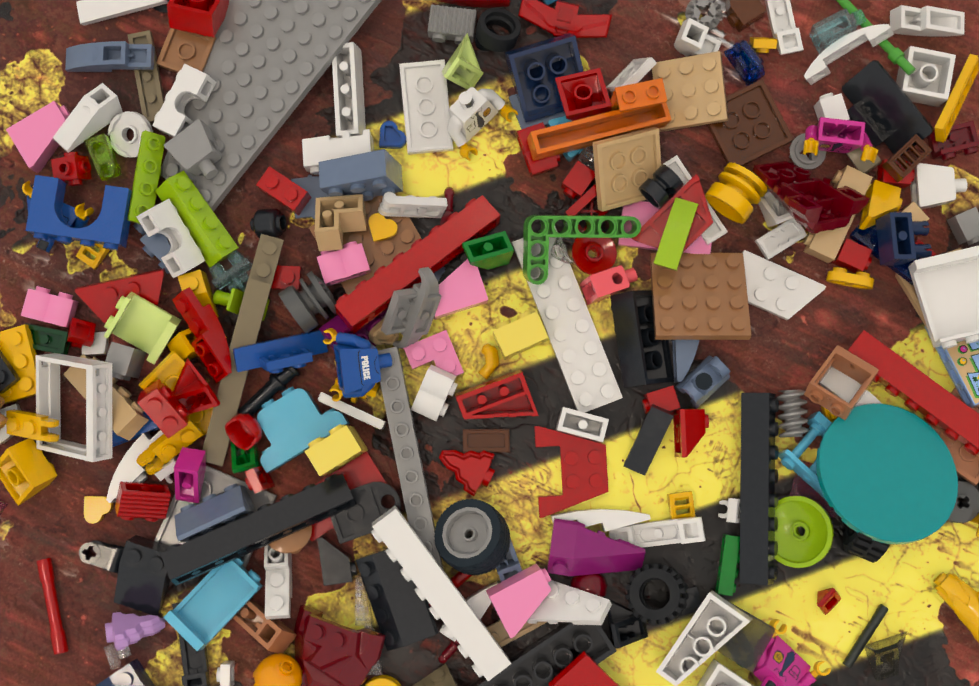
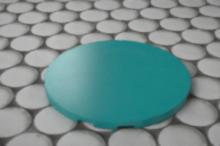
[816,404,958,545]

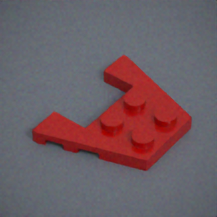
[534,426,609,518]

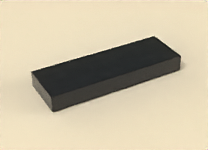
[623,404,674,476]

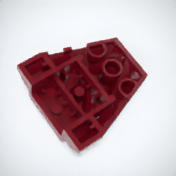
[753,161,870,234]
[294,605,386,686]

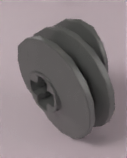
[948,481,979,523]

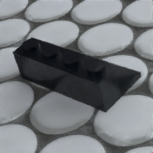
[610,290,674,388]
[355,548,439,651]

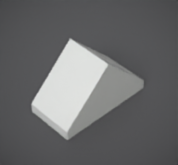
[758,189,793,227]

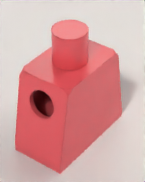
[579,265,638,305]

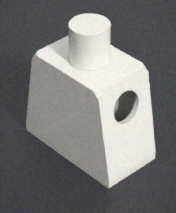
[910,163,967,210]

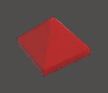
[817,588,841,615]

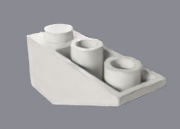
[53,83,123,153]

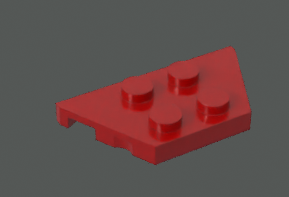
[632,174,713,252]
[75,268,166,324]

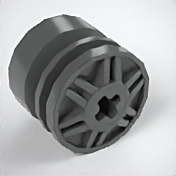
[278,271,336,334]

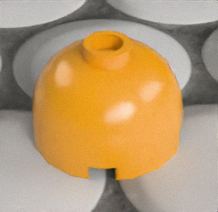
[253,653,302,686]

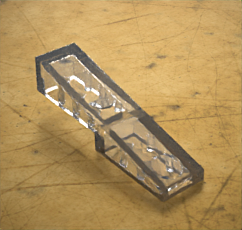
[355,575,384,675]

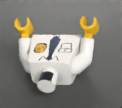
[447,87,518,161]

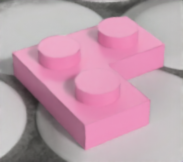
[404,330,464,376]

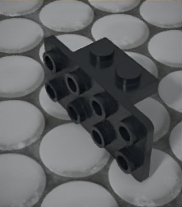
[842,60,933,156]

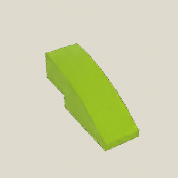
[654,197,698,271]

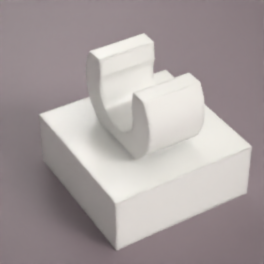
[155,456,178,484]
[718,498,740,523]

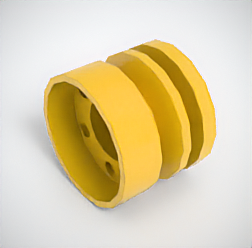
[705,162,768,224]

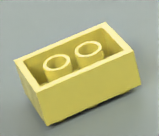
[304,424,368,476]

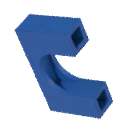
[25,175,132,250]

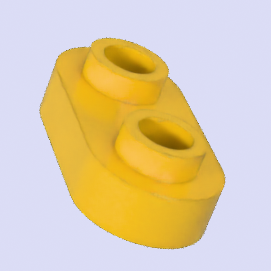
[826,267,874,289]

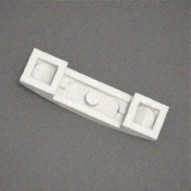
[765,0,804,55]
[804,24,894,85]
[820,367,882,407]
[609,517,706,548]

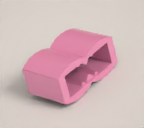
[317,241,371,286]
[21,286,78,328]

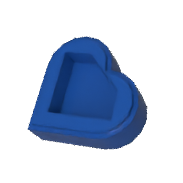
[379,121,406,149]

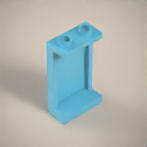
[163,557,263,651]

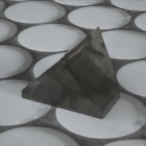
[864,631,907,682]

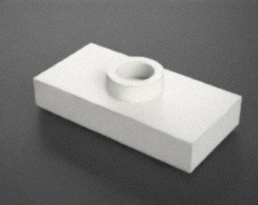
[755,218,807,260]

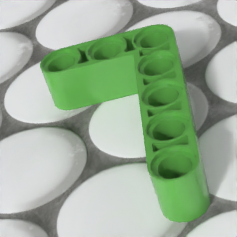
[523,215,641,285]

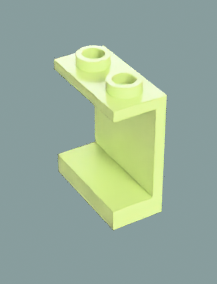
[104,292,181,365]

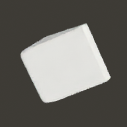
[82,332,109,356]

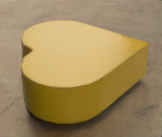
[368,213,398,243]
[84,496,114,524]

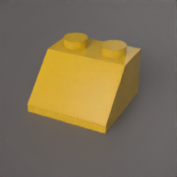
[0,438,58,506]

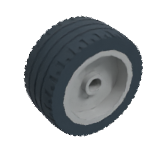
[434,499,511,575]

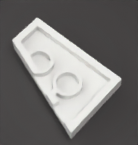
[527,580,612,625]

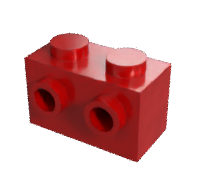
[137,379,189,438]

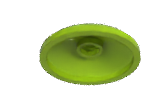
[774,496,834,568]

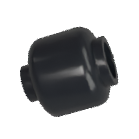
[250,209,287,238]

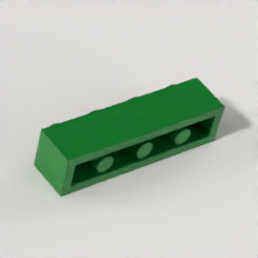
[715,534,740,596]

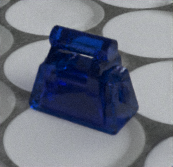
[724,40,765,86]

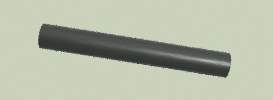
[843,604,889,669]

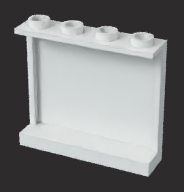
[908,246,979,349]

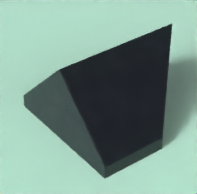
[604,597,648,648]

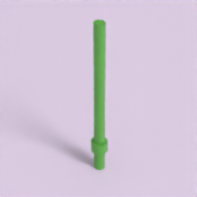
[836,0,915,75]

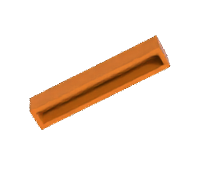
[527,103,671,161]

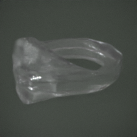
[551,237,576,264]

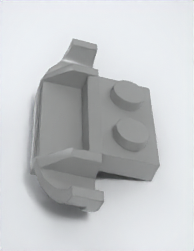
[381,267,442,349]

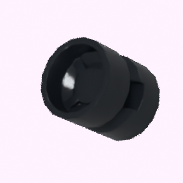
[639,164,684,209]

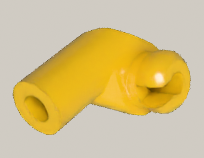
[478,344,499,380]

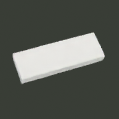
[318,392,387,430]

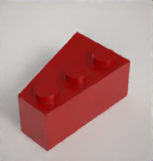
[455,369,539,419]

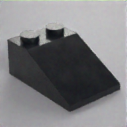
[114,535,170,616]

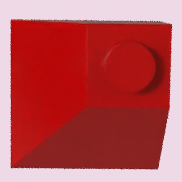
[555,68,612,121]
[673,409,709,458]

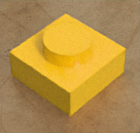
[749,37,777,53]

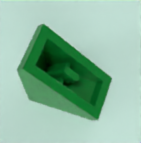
[231,442,262,474]

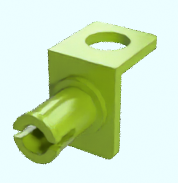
[213,288,270,321]

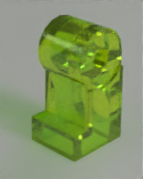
[84,134,121,181]

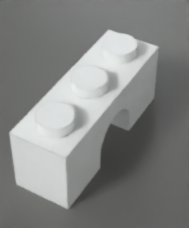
[152,64,217,137]
[136,199,206,278]

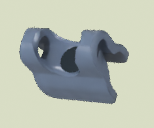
[674,356,731,409]

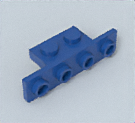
[233,330,328,373]

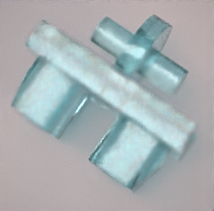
[209,250,253,291]

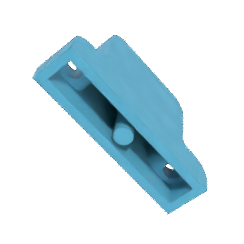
[257,386,350,473]

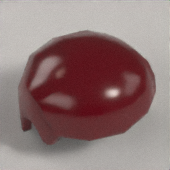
[570,573,608,598]

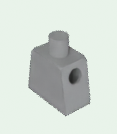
[164,118,222,179]

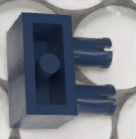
[876,212,932,265]

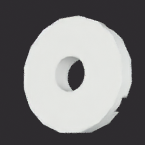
[108,111,153,157]

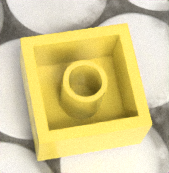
[493,310,548,360]

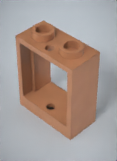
[804,345,879,420]

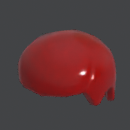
[225,413,262,450]

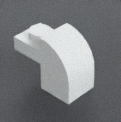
[674,18,722,56]

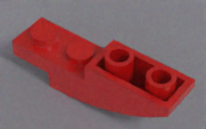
[172,287,232,383]

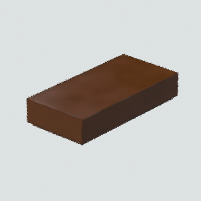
[463,429,510,453]

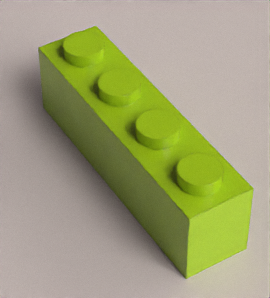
[155,170,239,268]

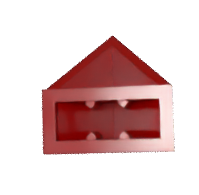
[173,358,220,414]

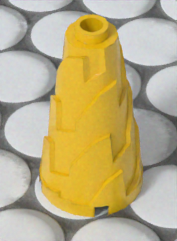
[933,572,979,643]

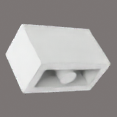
[556,407,609,442]

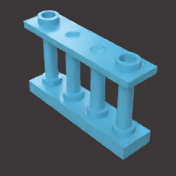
[778,411,839,516]

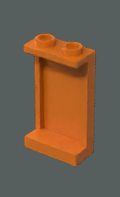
[610,78,667,112]

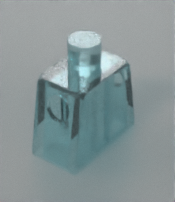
[809,9,866,54]

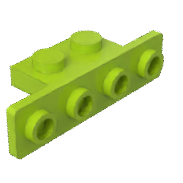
[127,130,165,224]

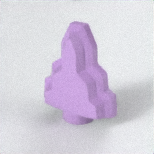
[105,612,165,651]

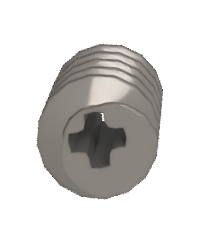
[776,390,809,438]

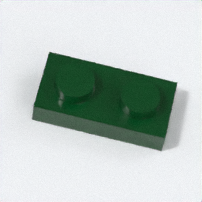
[25,323,70,355]

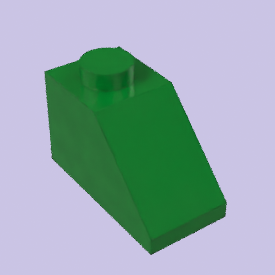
[462,231,514,270]

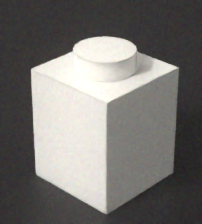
[814,93,850,121]

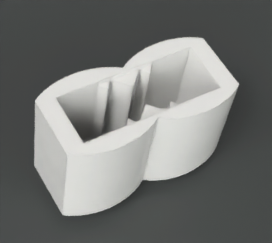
[411,365,458,421]

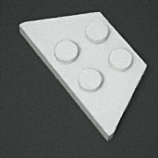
[742,250,826,320]

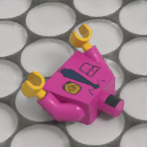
[803,117,878,163]
[753,619,831,686]

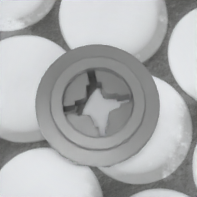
[685,0,723,31]
[789,133,826,169]

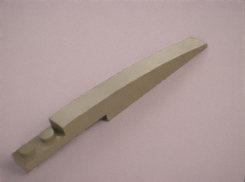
[202,234,284,466]

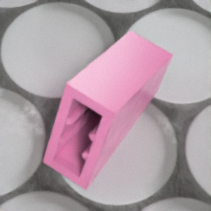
[6,101,70,173]
[434,259,489,320]
[486,564,551,638]

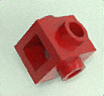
[51,152,92,186]

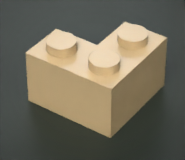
[314,194,366,251]

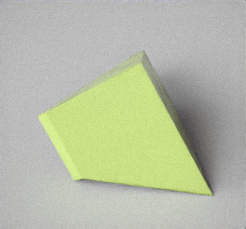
[442,33,484,90]

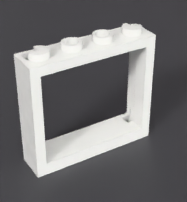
[36,353,112,462]

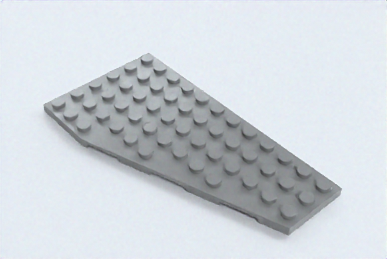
[161,0,382,212]

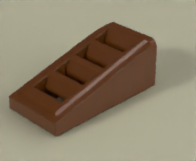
[882,134,932,183]

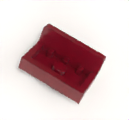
[927,121,979,161]

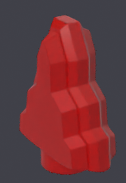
[439,450,495,496]

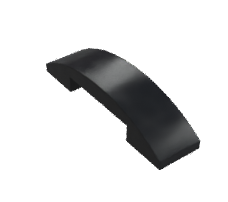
[172,602,210,686]

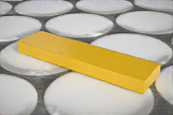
[934,54,979,143]

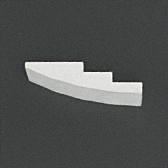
[550,508,651,532]

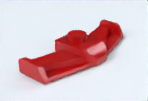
[518,0,613,38]

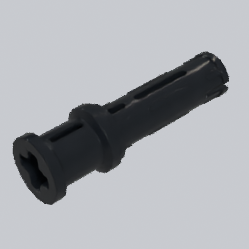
[238,366,301,416]

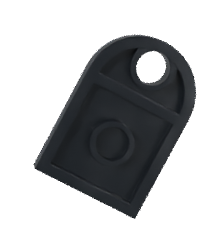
[331,482,401,544]

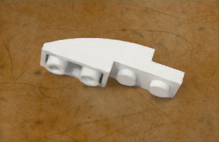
[106,430,164,503]
[264,545,292,620]

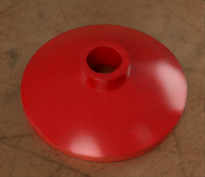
[571,232,617,275]

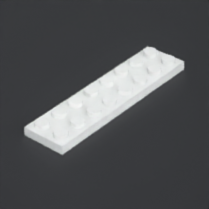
[512,226,623,413]

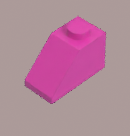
[174,447,206,503]

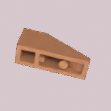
[233,599,296,654]

